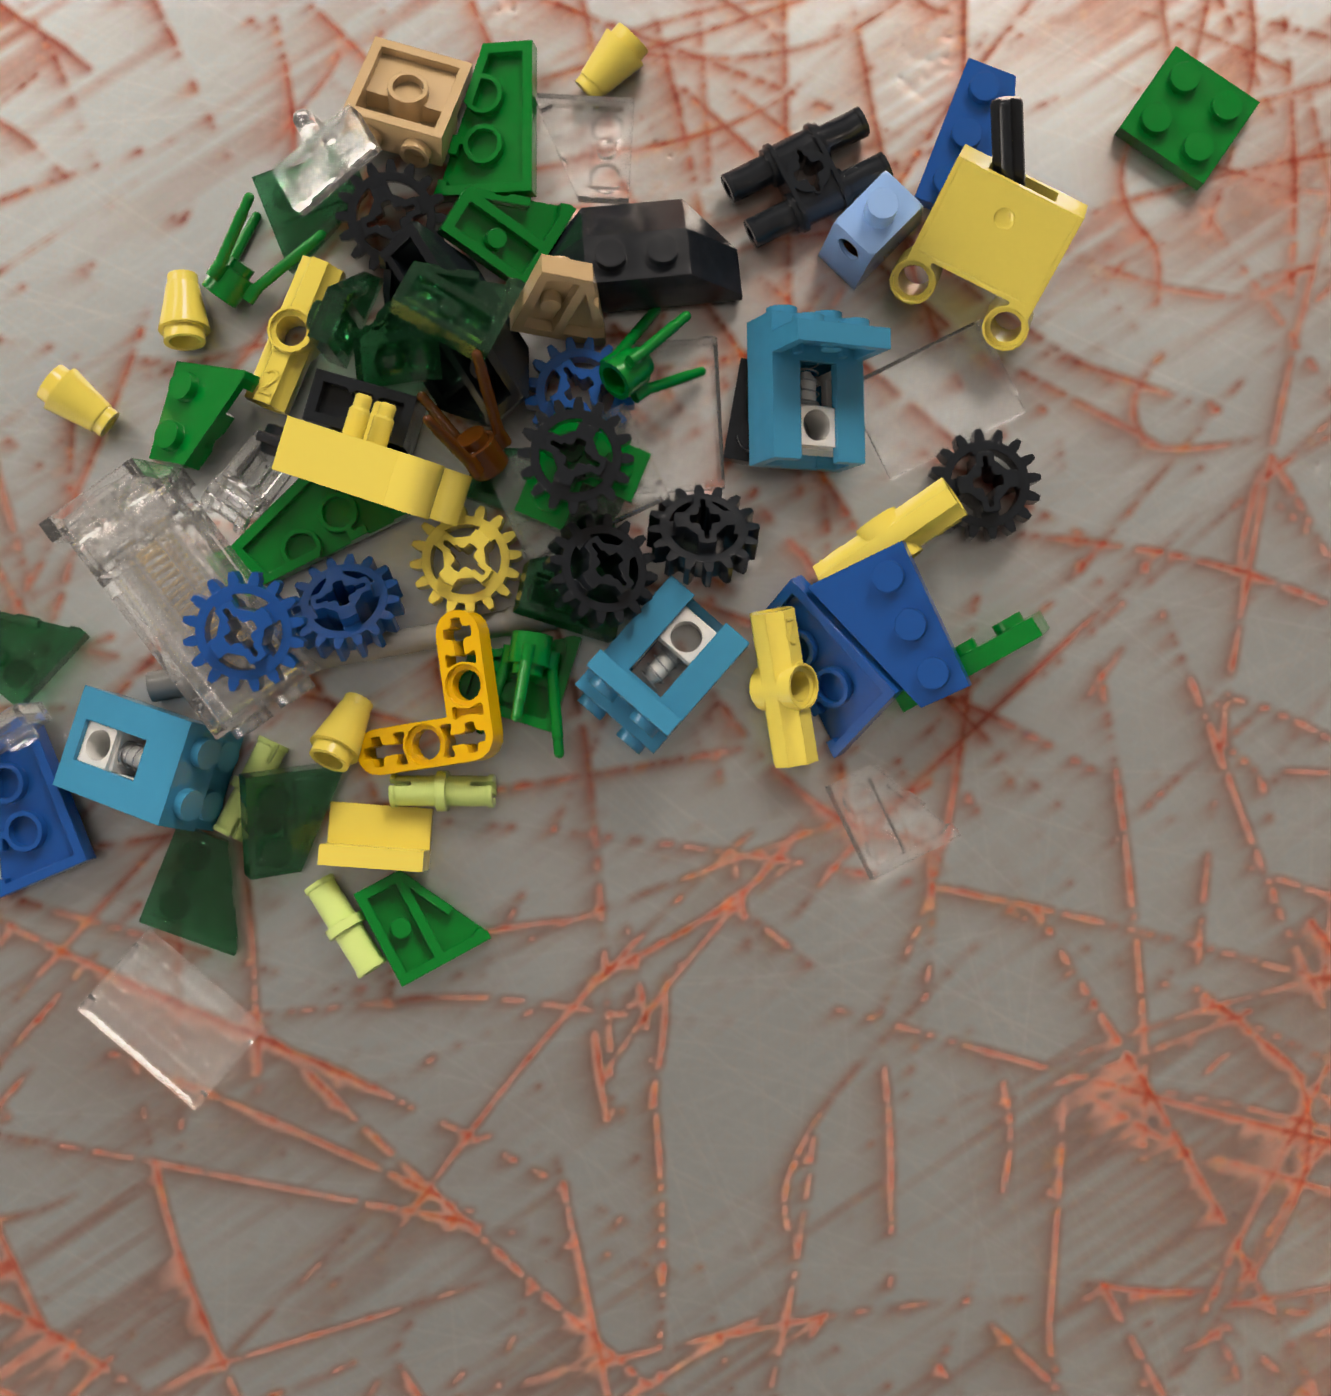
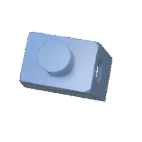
[818,171,923,290]

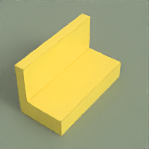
[317,801,434,872]

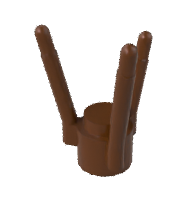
[417,349,512,481]

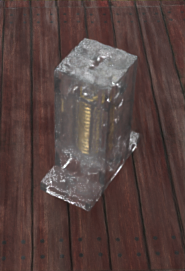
[39,458,322,740]

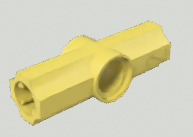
[244,255,346,416]
[812,477,968,581]
[749,606,819,768]

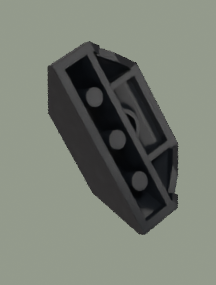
[548,199,742,313]
[379,221,529,427]

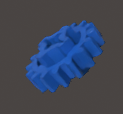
[525,337,635,433]
[291,554,405,662]
[182,571,308,692]

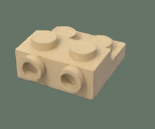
[342,36,473,168]

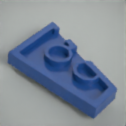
[914,58,1016,210]
[807,541,972,708]
[765,575,904,759]
[0,715,97,898]

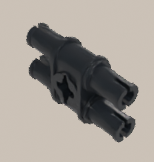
[721,107,893,249]

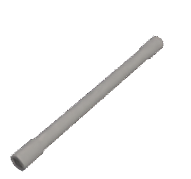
[146,599,558,702]

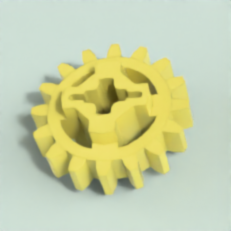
[410,505,524,613]

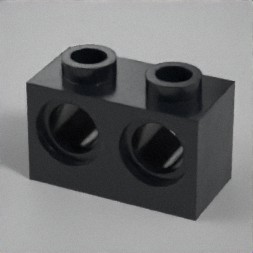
[302,368,426,455]

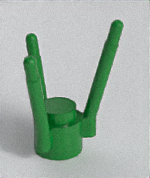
[202,192,326,309]
[599,307,706,404]
[476,630,564,759]

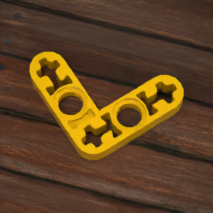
[358,610,503,775]

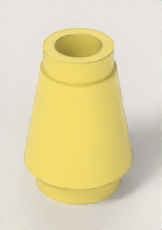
[575,22,648,103]
[158,269,211,351]
[37,364,120,437]
[309,692,373,772]

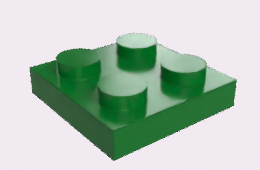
[1114,46,1260,191]

